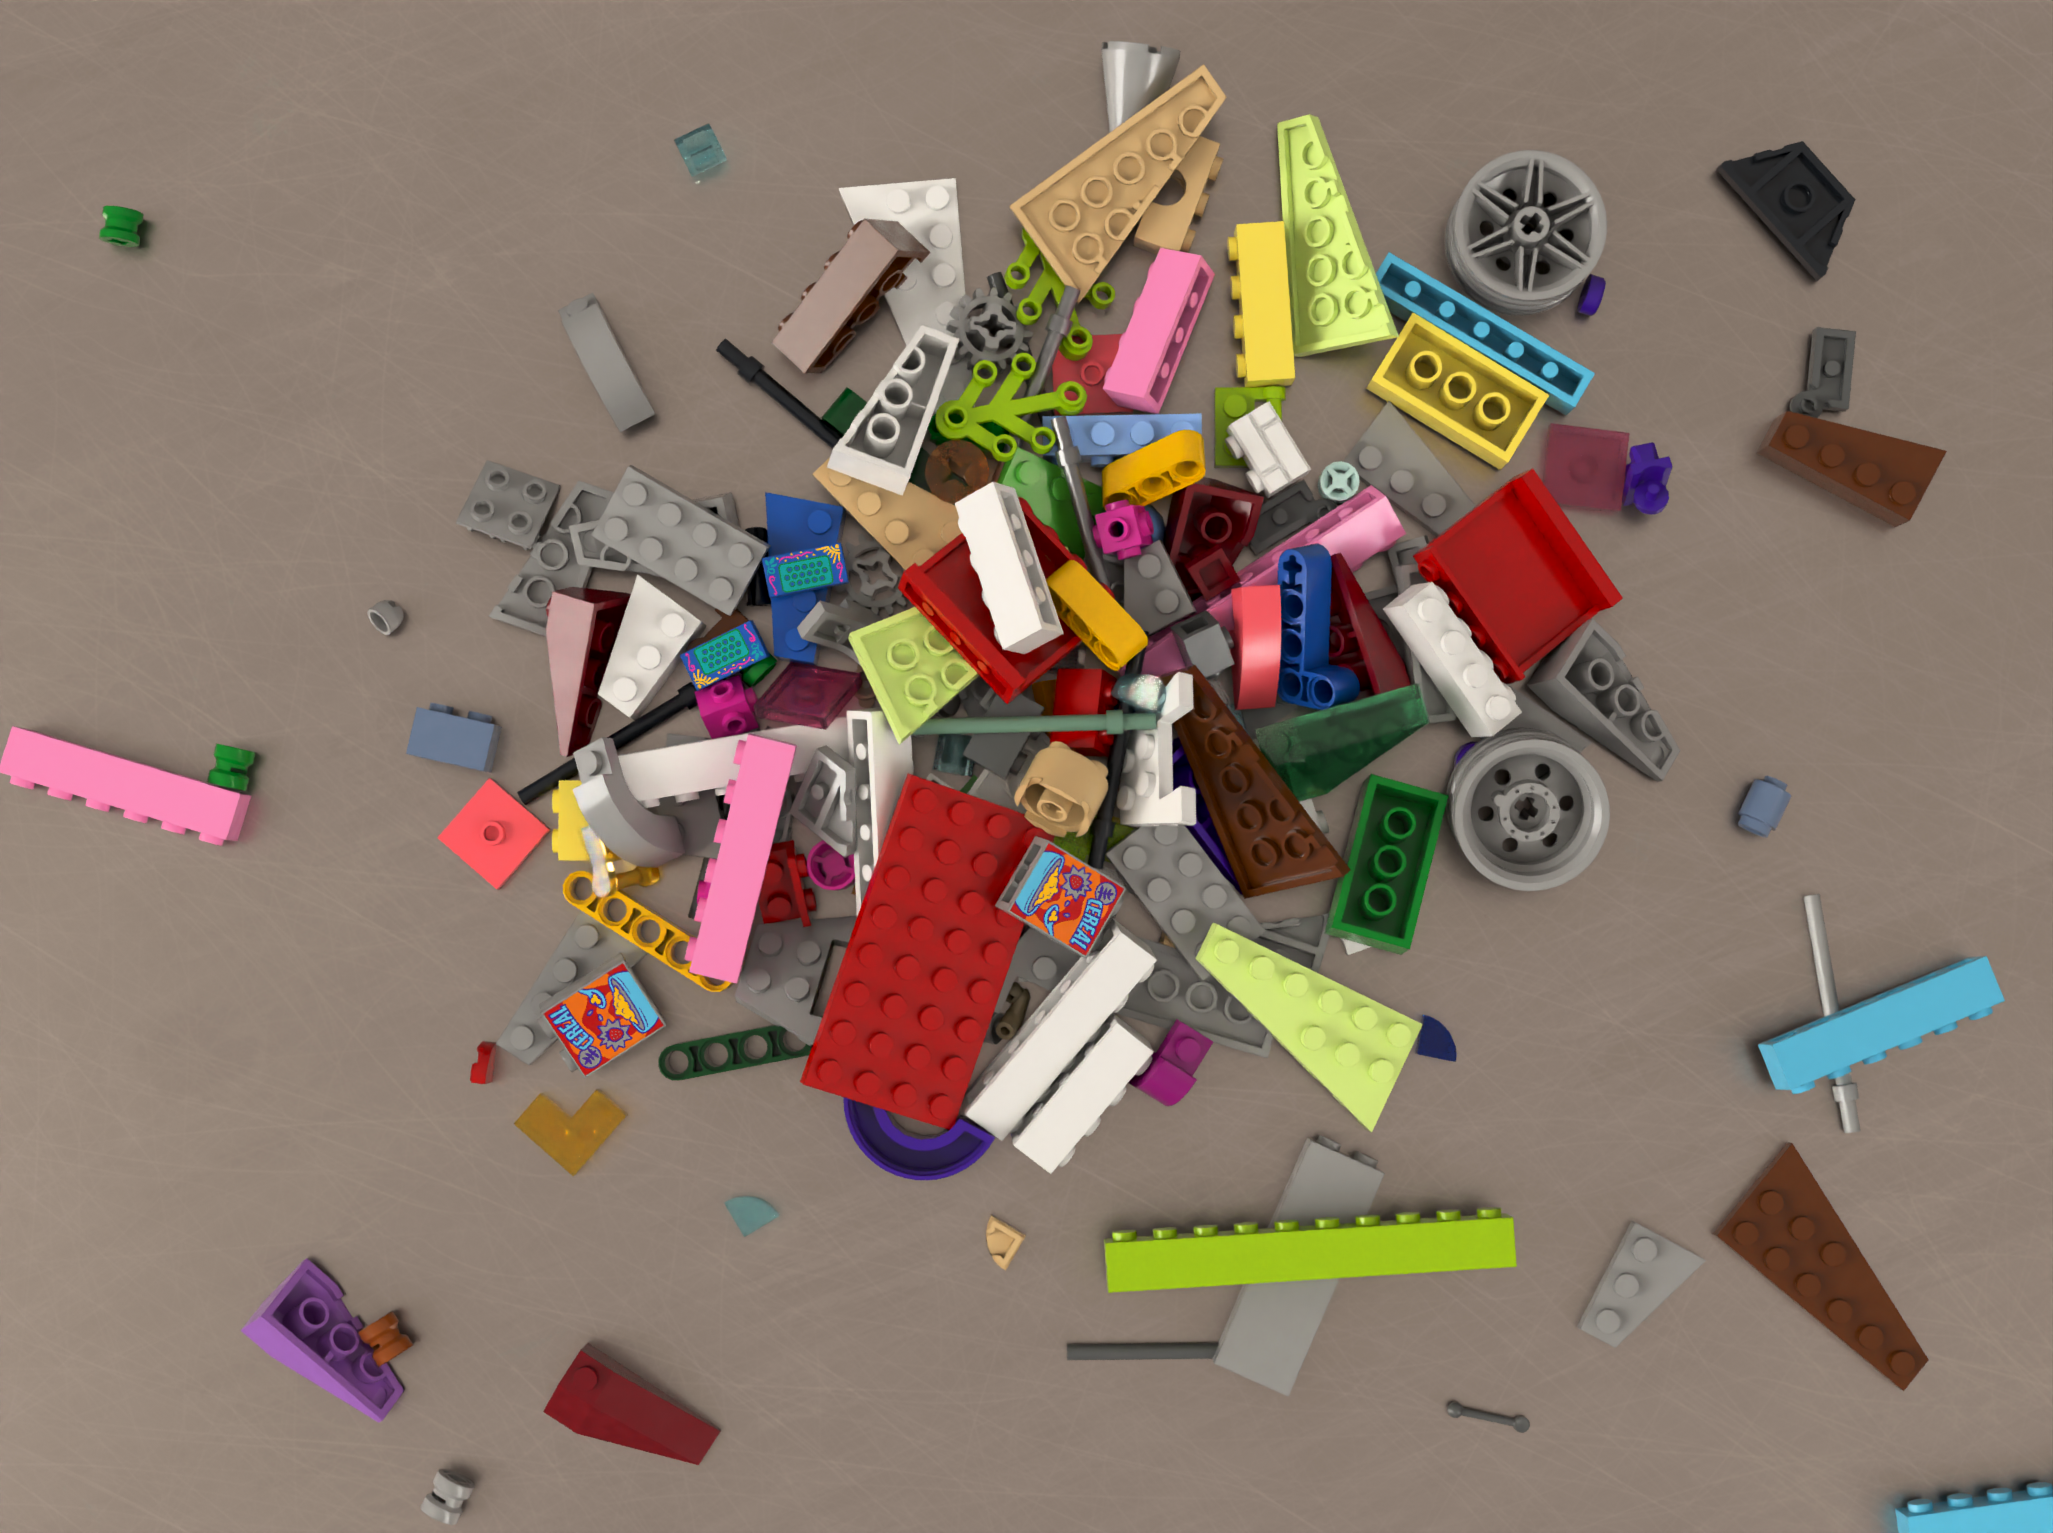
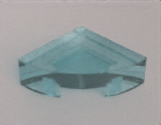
[724,1196,780,1237]

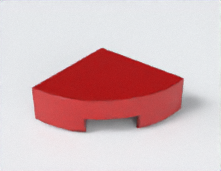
[470,1041,497,1084]

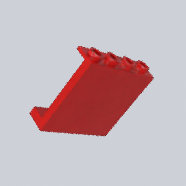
[1413,468,1623,684]
[898,497,1119,704]

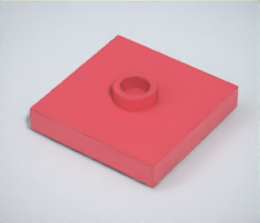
[1052,334,1133,416]
[437,778,551,890]

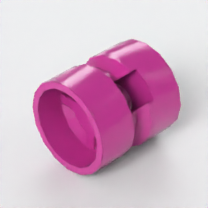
[806,840,855,891]

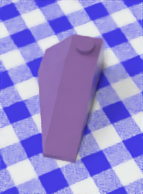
[241,1258,404,1423]

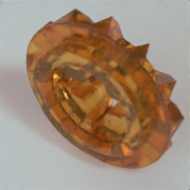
[925,440,990,504]

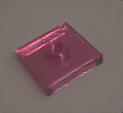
[1542,423,1629,513]
[753,662,863,730]

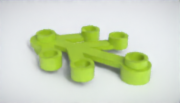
[1004,228,1115,361]
[935,353,1087,462]

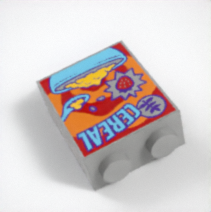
[995,836,1127,958]
[537,953,667,1079]

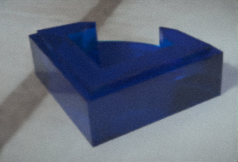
[1415,1014,1457,1062]

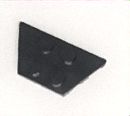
[1716,141,1856,281]

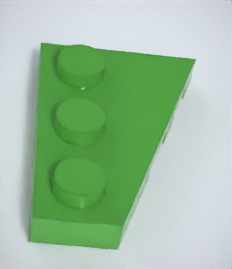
[997,447,1106,561]

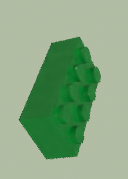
[1324,774,1448,955]

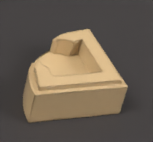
[986,1214,1026,1271]

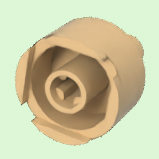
[1014,741,1108,837]

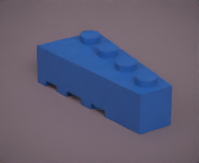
[765,492,847,667]

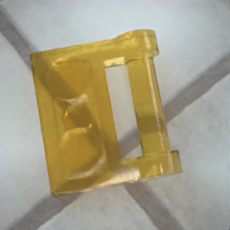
[581,826,660,898]

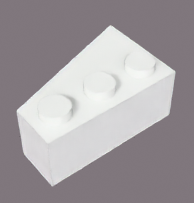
[598,574,707,720]

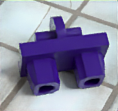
[1620,442,1673,515]

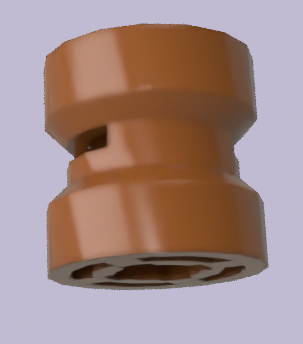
[358,1311,413,1367]

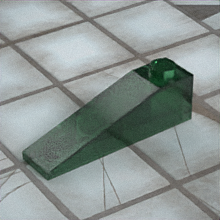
[1255,683,1430,802]

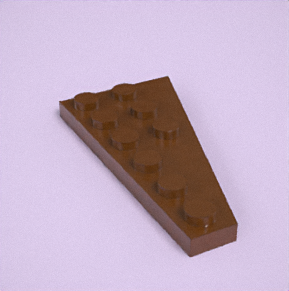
[1155,665,1351,899]
[1713,1142,1929,1391]

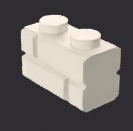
[1225,401,1311,498]

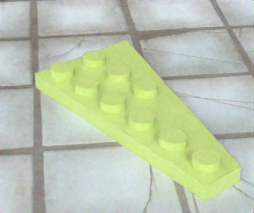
[1277,114,1399,357]
[848,546,1070,745]
[1196,923,1423,1132]

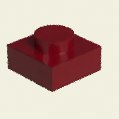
[1184,544,1241,601]

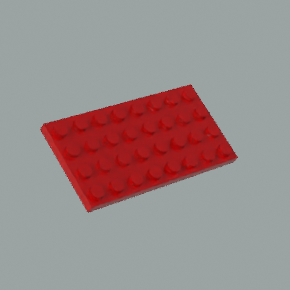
[800,773,1055,1130]

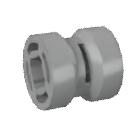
[420,1469,475,1525]

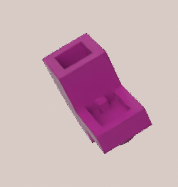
[1128,1019,1213,1106]

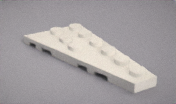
[839,178,975,415]

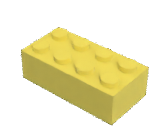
[1366,313,1549,470]

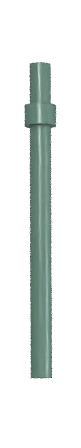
[912,710,1156,735]

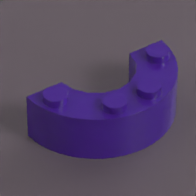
[843,1097,995,1180]

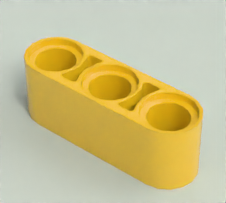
[1102,430,1206,510]
[1046,560,1148,671]

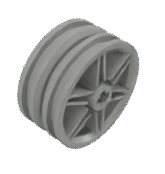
[1445,150,1607,316]
[1446,728,1610,891]

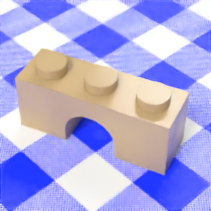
[1133,136,1224,255]

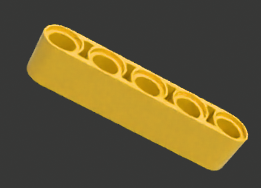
[563,871,734,992]

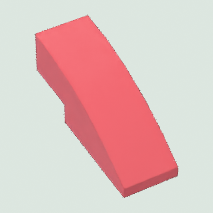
[1229,585,1281,710]

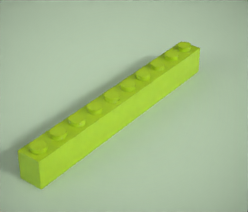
[1104,1207,1517,1293]

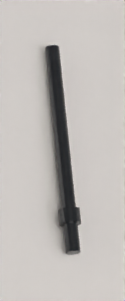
[716,339,842,449]
[1087,631,1149,869]
[517,678,727,805]

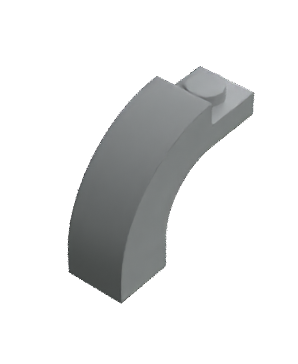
[558,293,655,432]
[797,599,883,667]
[573,737,686,868]

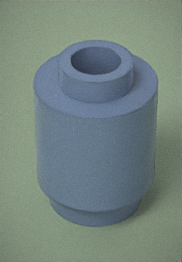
[1738,776,1792,838]

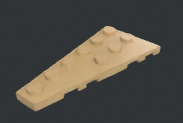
[1009,64,1227,305]

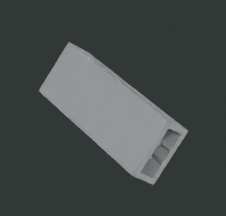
[1212,1135,1385,1397]

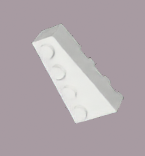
[827,325,959,496]

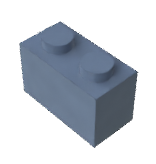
[406,702,502,773]

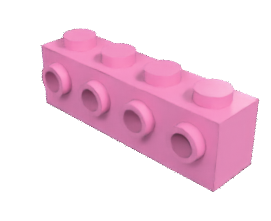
[1103,248,1215,414]

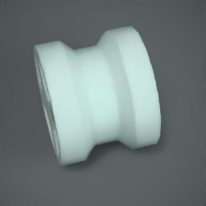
[1317,461,1360,505]

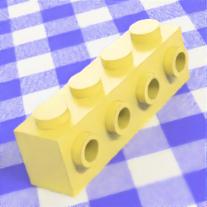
[1227,221,1295,387]

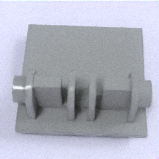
[456,460,561,551]

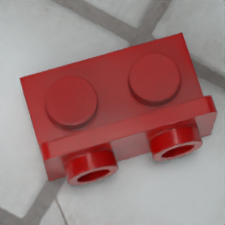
[758,840,817,928]

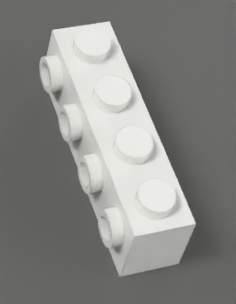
[955,482,1064,654]
[1383,582,1522,737]
[1010,1012,1154,1174]

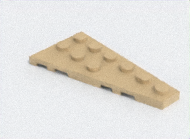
[812,457,962,570]

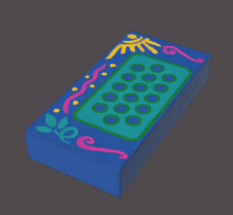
[762,542,849,599]
[680,620,770,691]

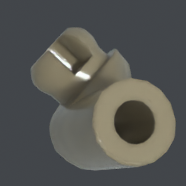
[996,982,1031,1040]

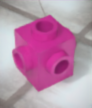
[1093,499,1154,560]
[695,675,761,739]

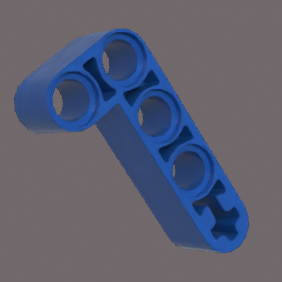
[1277,544,1360,710]

